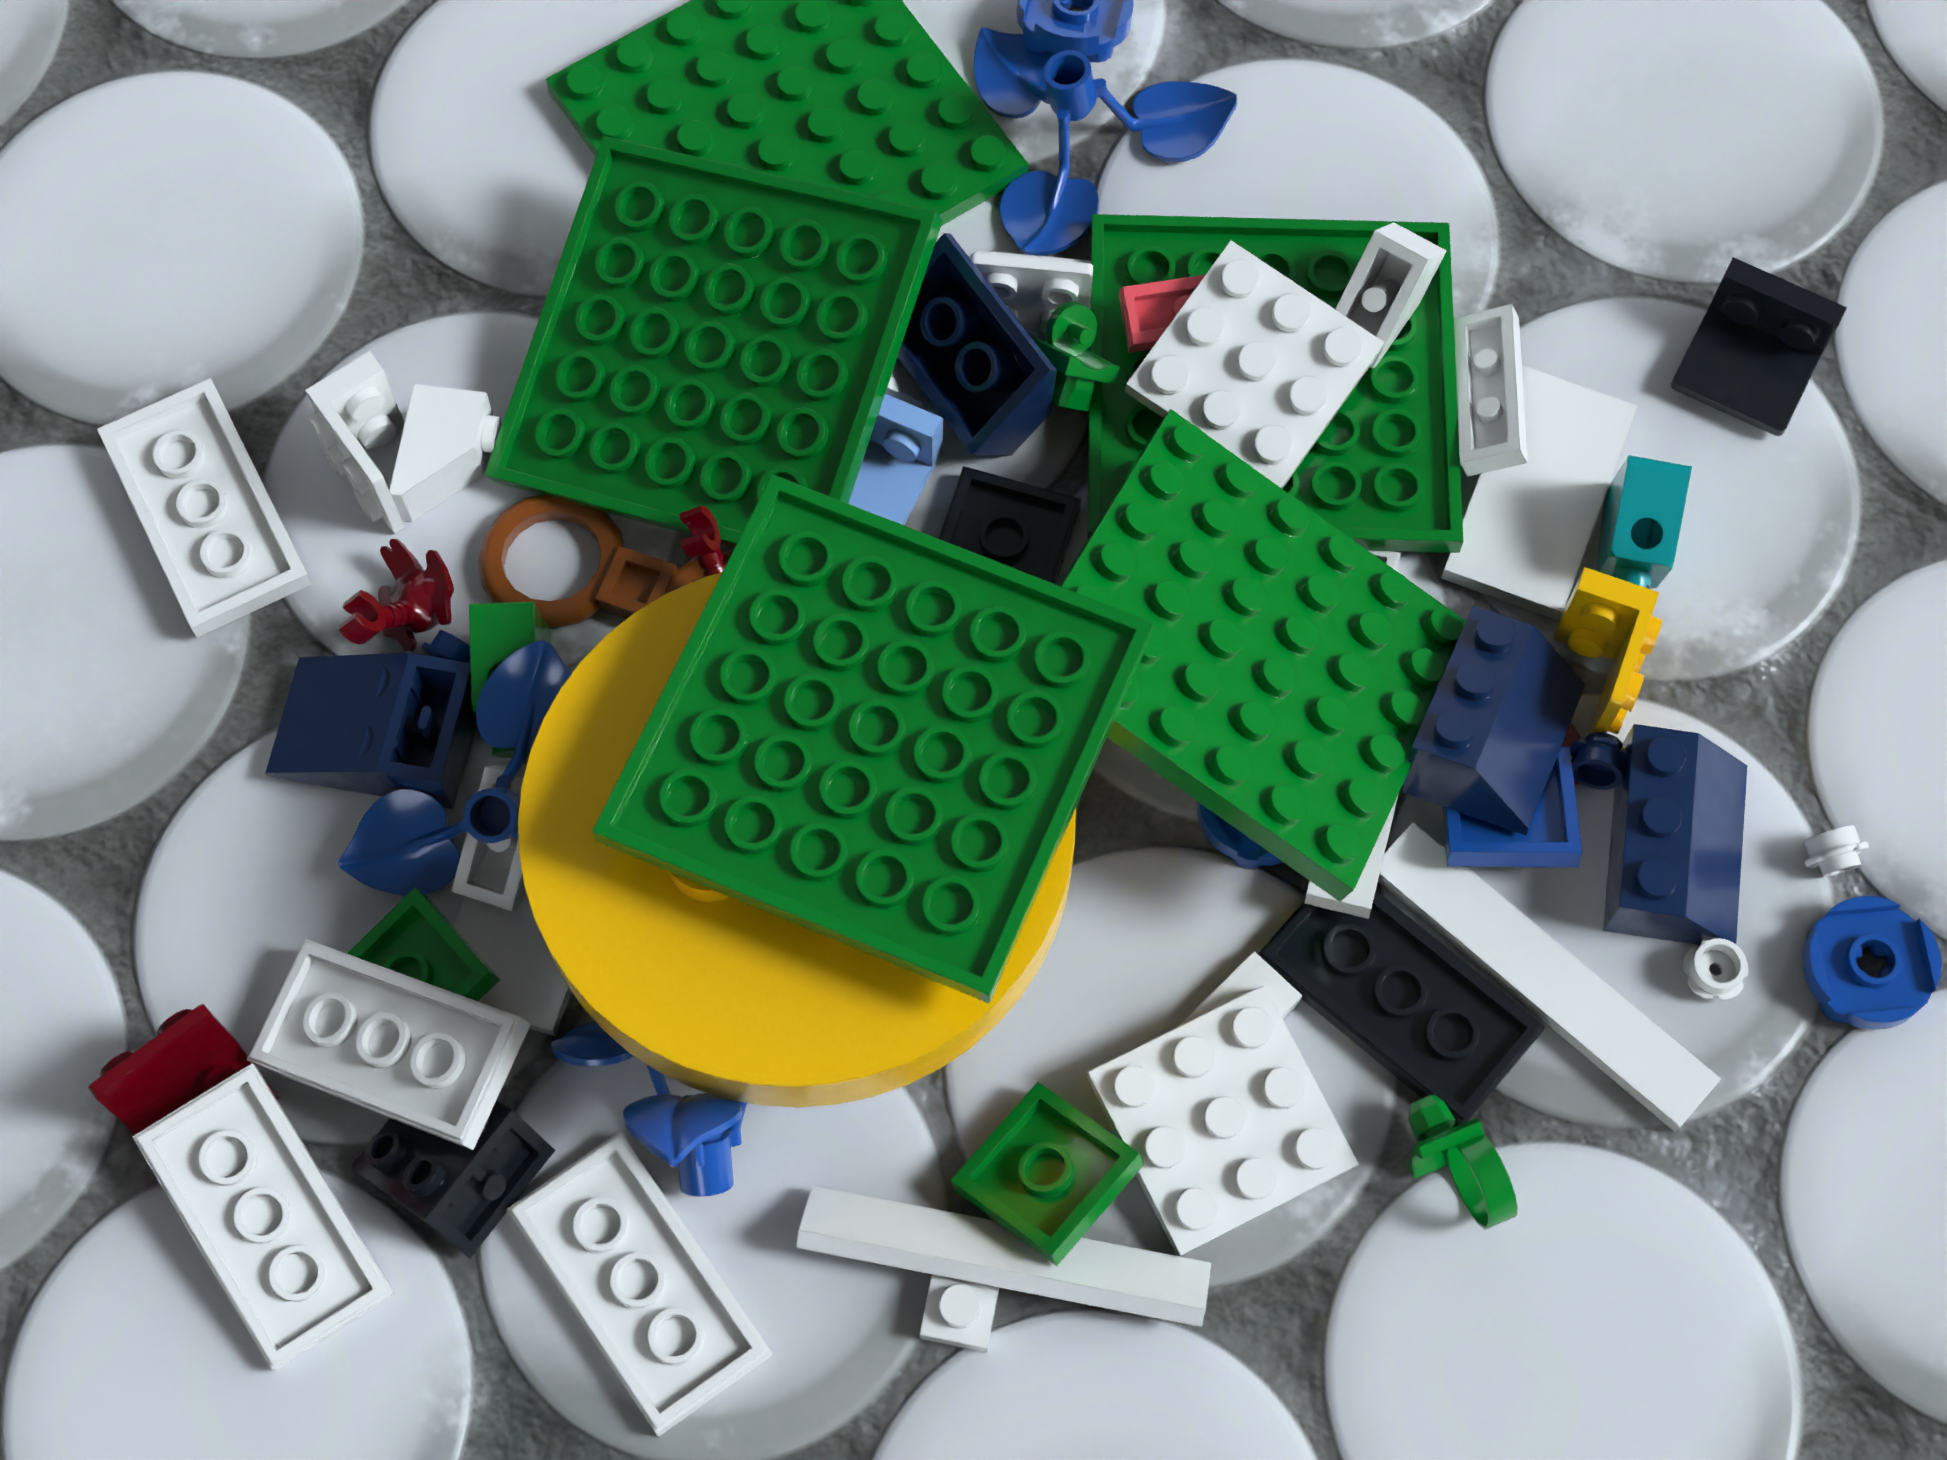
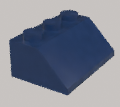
[898,233,1057,455]
[1402,605,1585,835]
[1603,724,1748,945]

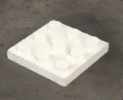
[1125,240,1385,489]
[1085,984,1359,1256]

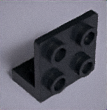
[1671,257,1847,436]
[352,1100,555,1258]

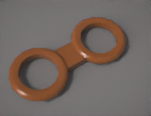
[478,494,732,629]

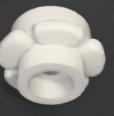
[1804,826,1869,877]
[1682,938,1749,1001]

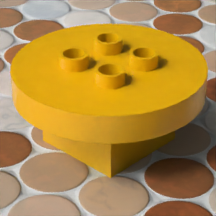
[518,572,1076,1108]

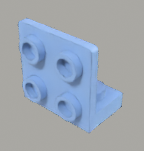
[848,394,943,525]

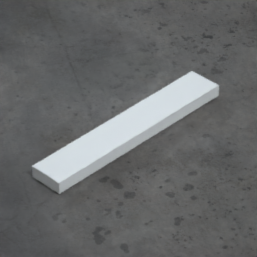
[1378,822,1721,1132]
[796,1185,1211,1327]

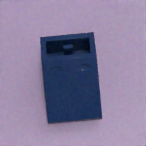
[265,653,476,809]

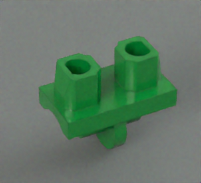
[1028,302,1120,411]

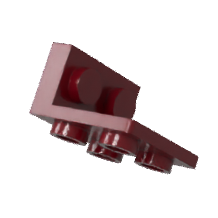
[88,1004,280,1136]

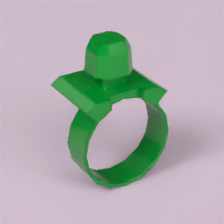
[1407,1095,1518,1230]

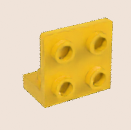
[1553,567,1663,735]

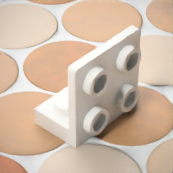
[970,250,1093,333]
[305,351,405,534]

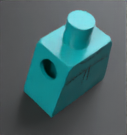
[1595,455,1692,589]

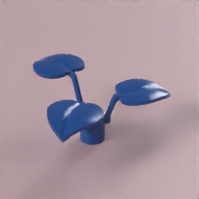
[974,27,1237,256]
[338,640,572,896]
[551,1021,747,1197]

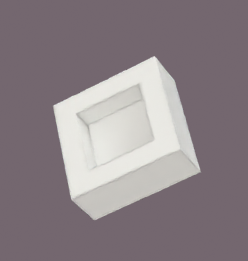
[920,1274,999,1352]

